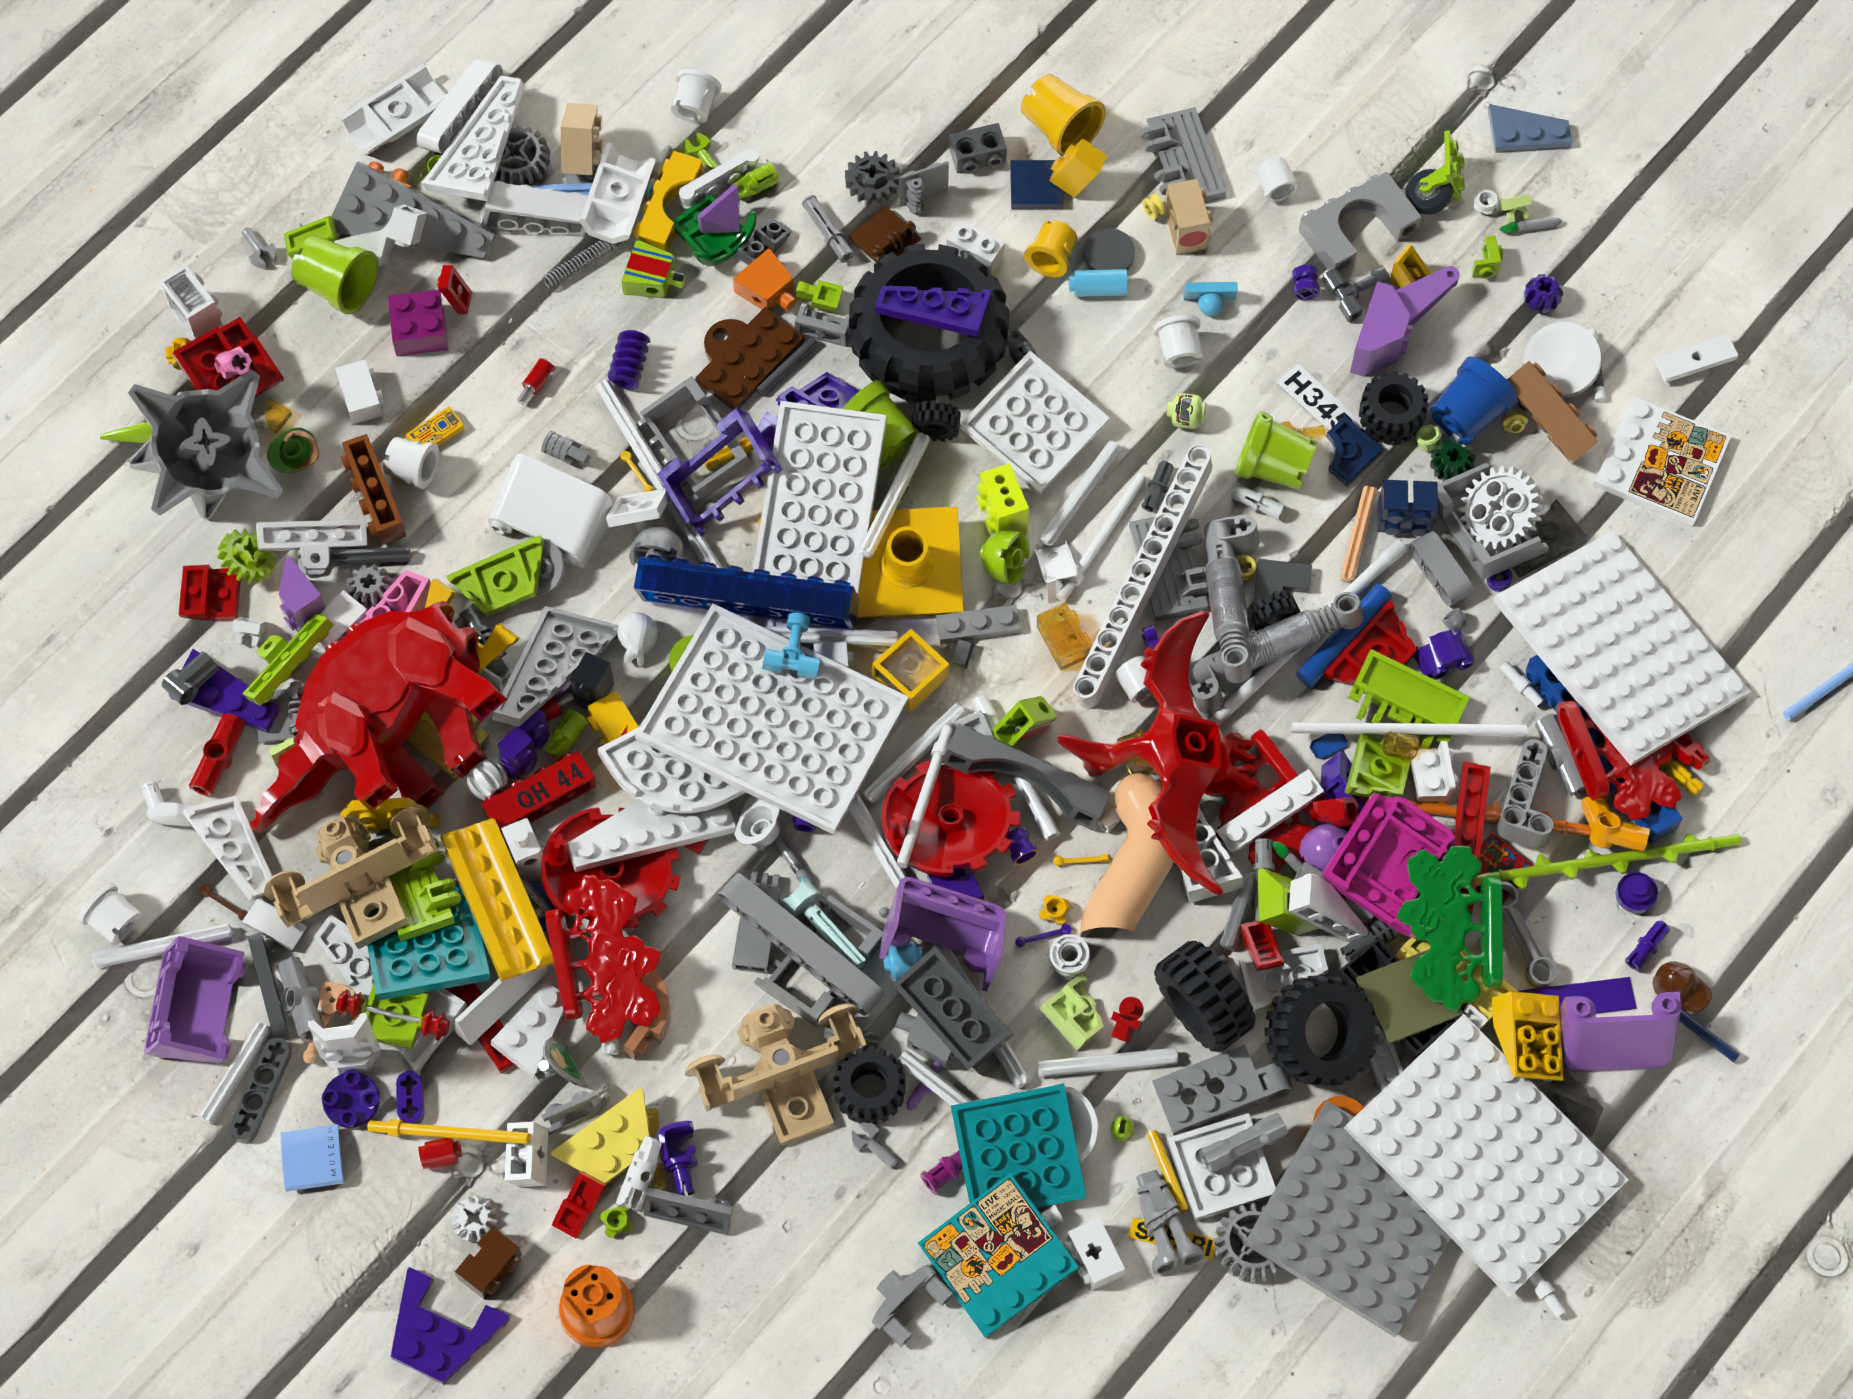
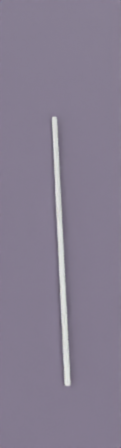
[597,379,1029,1089]

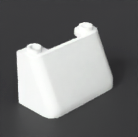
[488,454,612,569]

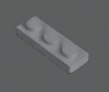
[936,605,1021,644]

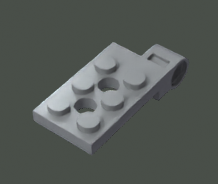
[1152,1045,1294,1135]

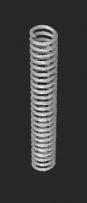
[543,233,633,289]

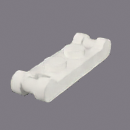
[679,148,760,212]

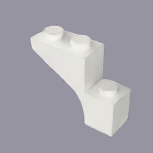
[335,204,427,267]

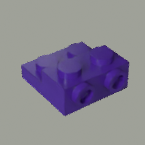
[497,709,550,779]

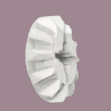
[451,1196,498,1242]

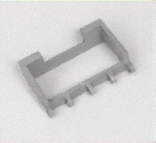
[636,376,754,506]
[1437,463,1549,580]
[754,895,883,1028]

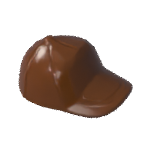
[1652,961,1712,1012]

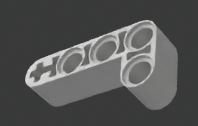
[1497,739,1553,849]

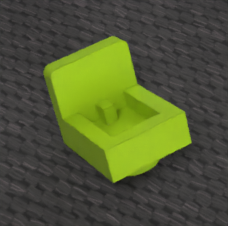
[1472,235,1503,279]

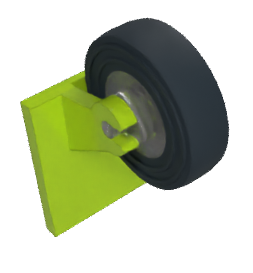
[1406,130,1465,215]

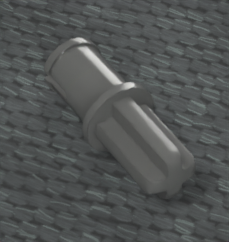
[1141,461,1174,513]

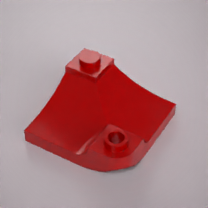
[172,317,284,397]

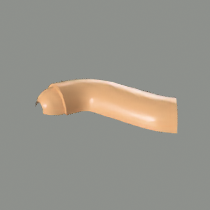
[1080,773,1174,937]

